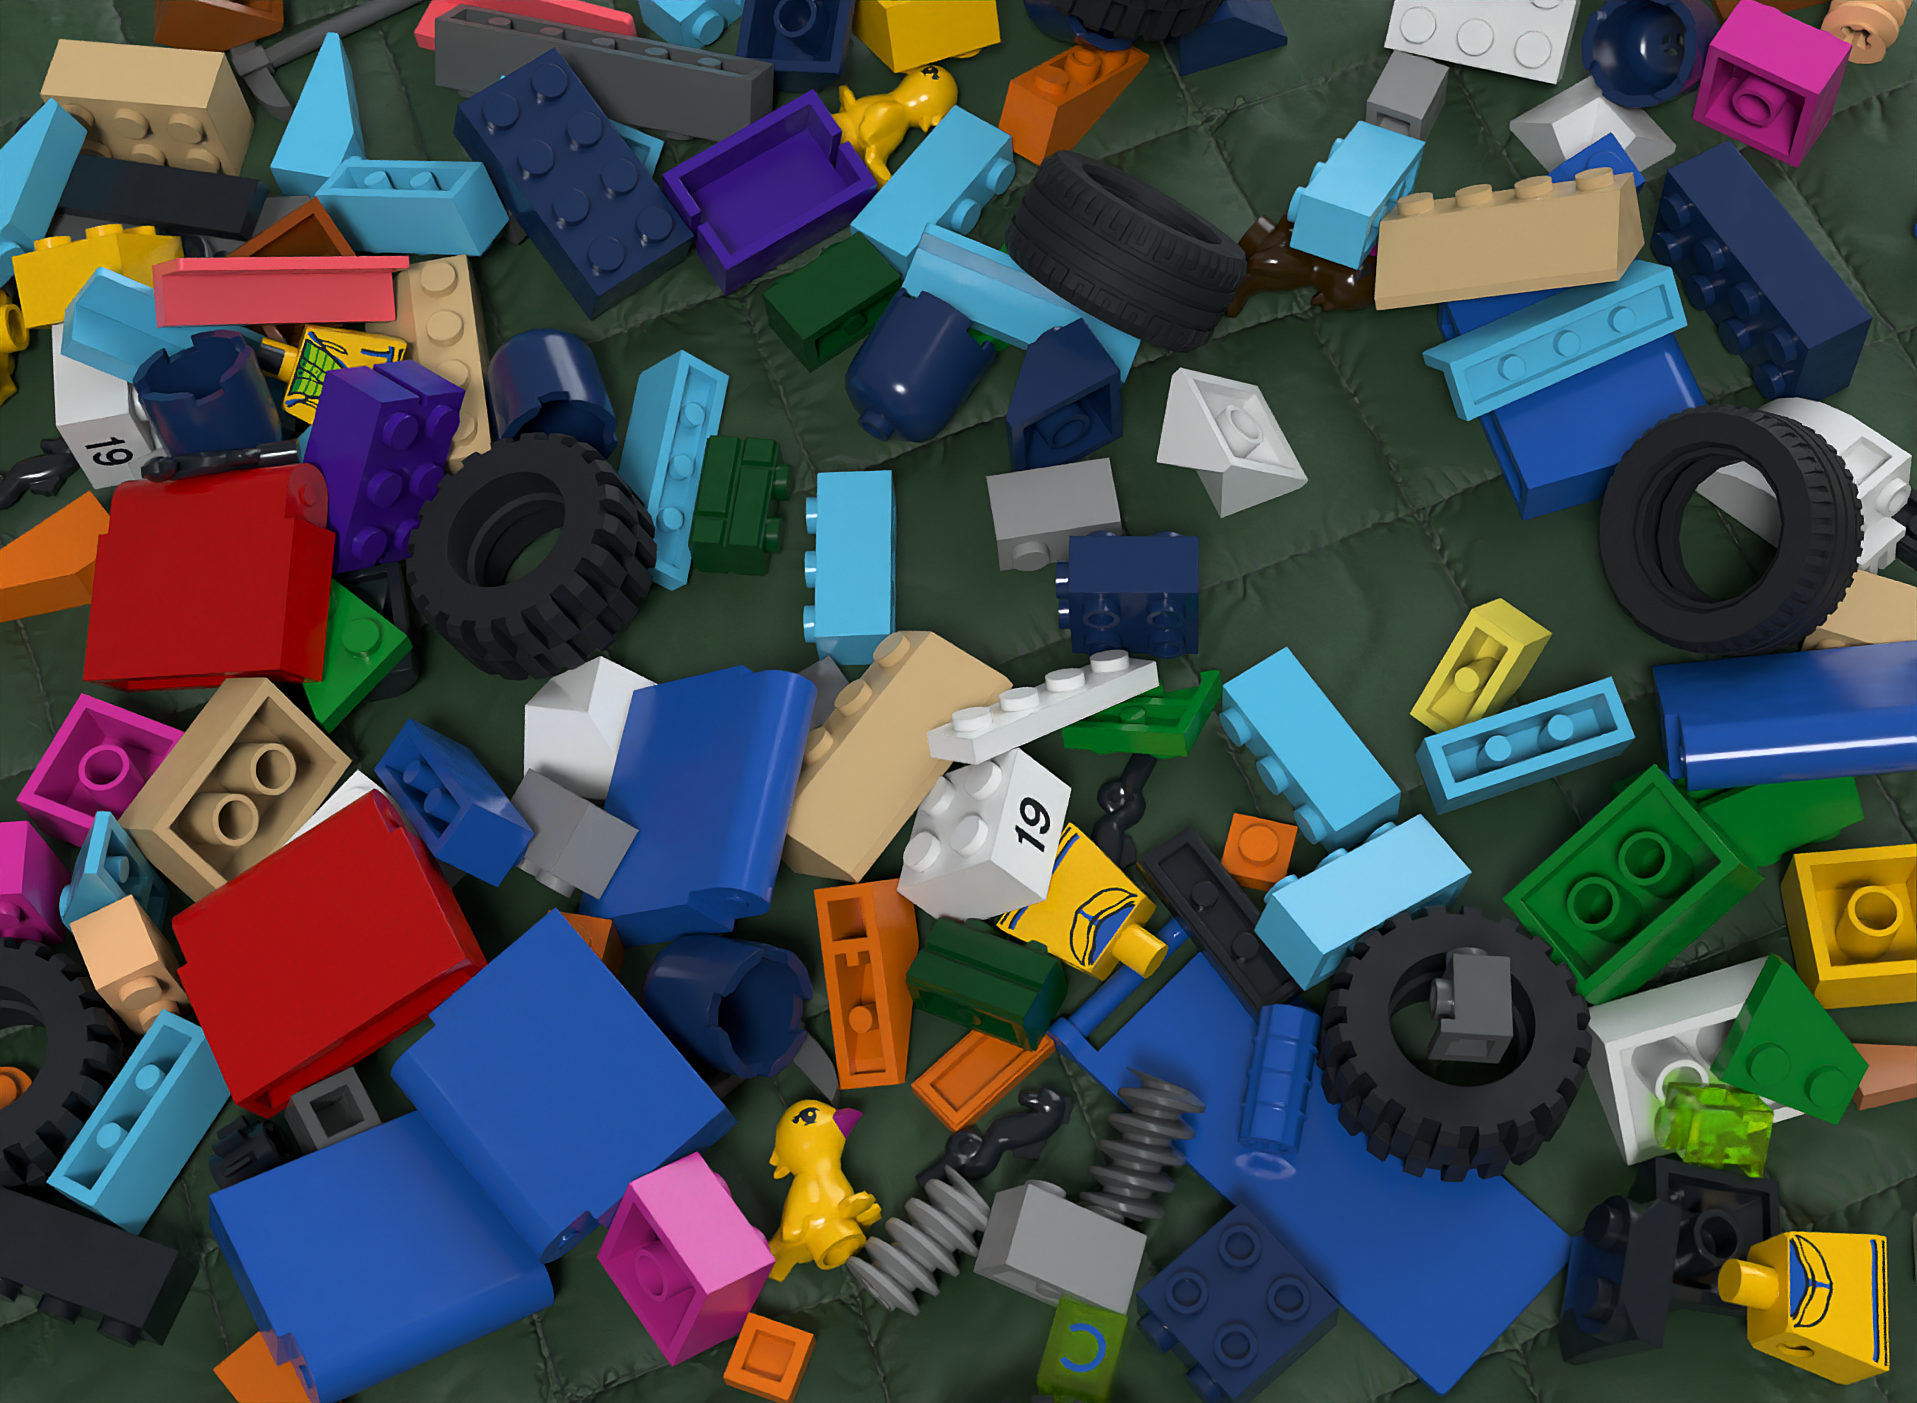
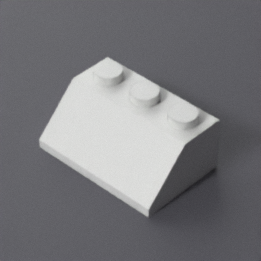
[1585,956,1805,1166]

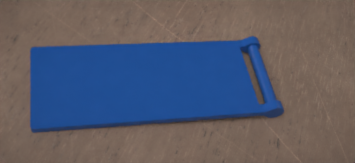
[1046,913,1573,1397]

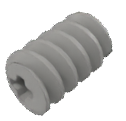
[846,1164,991,1317]

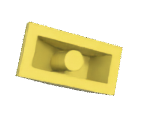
[1410,598,1553,734]

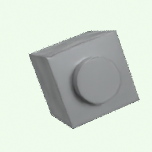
[1365,49,1449,142]

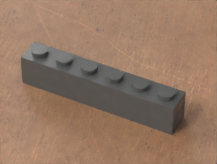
[435,4,774,143]

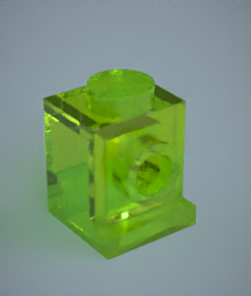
[1654,1082,1774,1178]

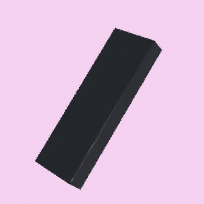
[1136,825,1308,1025]

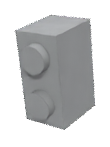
[986,458,1122,571]
[510,768,639,899]
[973,1180,1147,1323]

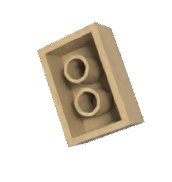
[40,39,255,177]
[118,678,352,903]

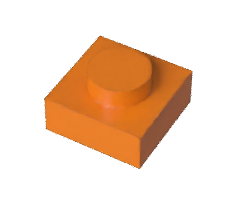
[1221,813,1298,892]
[723,1312,817,1403]

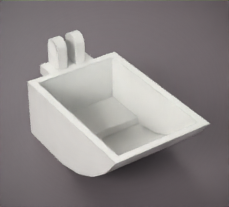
[1695,397,1912,575]

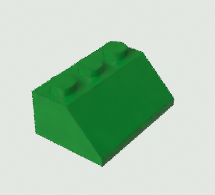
[1609,761,1865,868]
[1502,763,1765,1005]

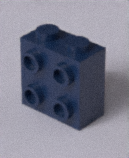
[1056,531,1199,659]
[1136,1202,1340,1403]

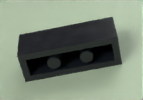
[0,1186,199,1348]

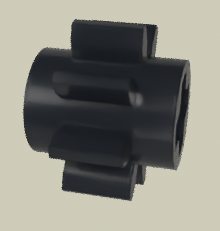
[208,1115,295,1190]

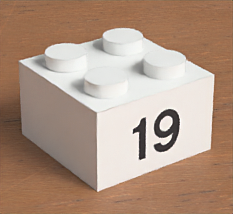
[52,323,162,489]
[896,748,1072,924]

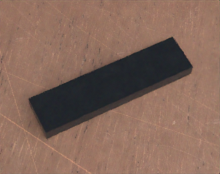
[55,154,269,242]

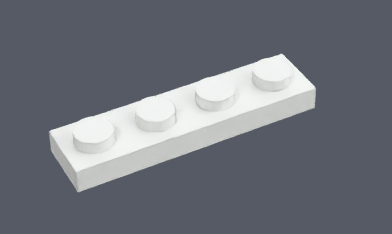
[927,650,1159,765]

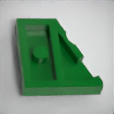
[302,577,413,734]
[1061,670,1222,759]
[1710,953,1869,1125]

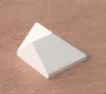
[1509,75,1676,173]
[1156,368,1308,518]
[524,656,658,805]

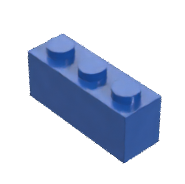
[374,718,535,887]

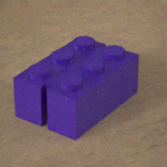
[662,89,877,296]
[303,360,466,574]

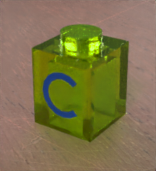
[1036,1298,1130,1403]

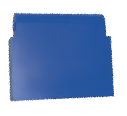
[1437,255,1708,521]
[1653,640,1917,792]
[577,665,818,948]
[390,907,739,1264]
[209,1110,554,1403]

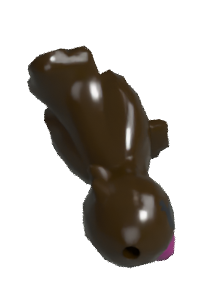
[1224,209,1378,318]

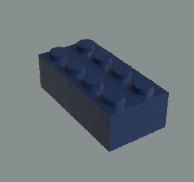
[453,47,694,320]
[1651,140,1873,402]

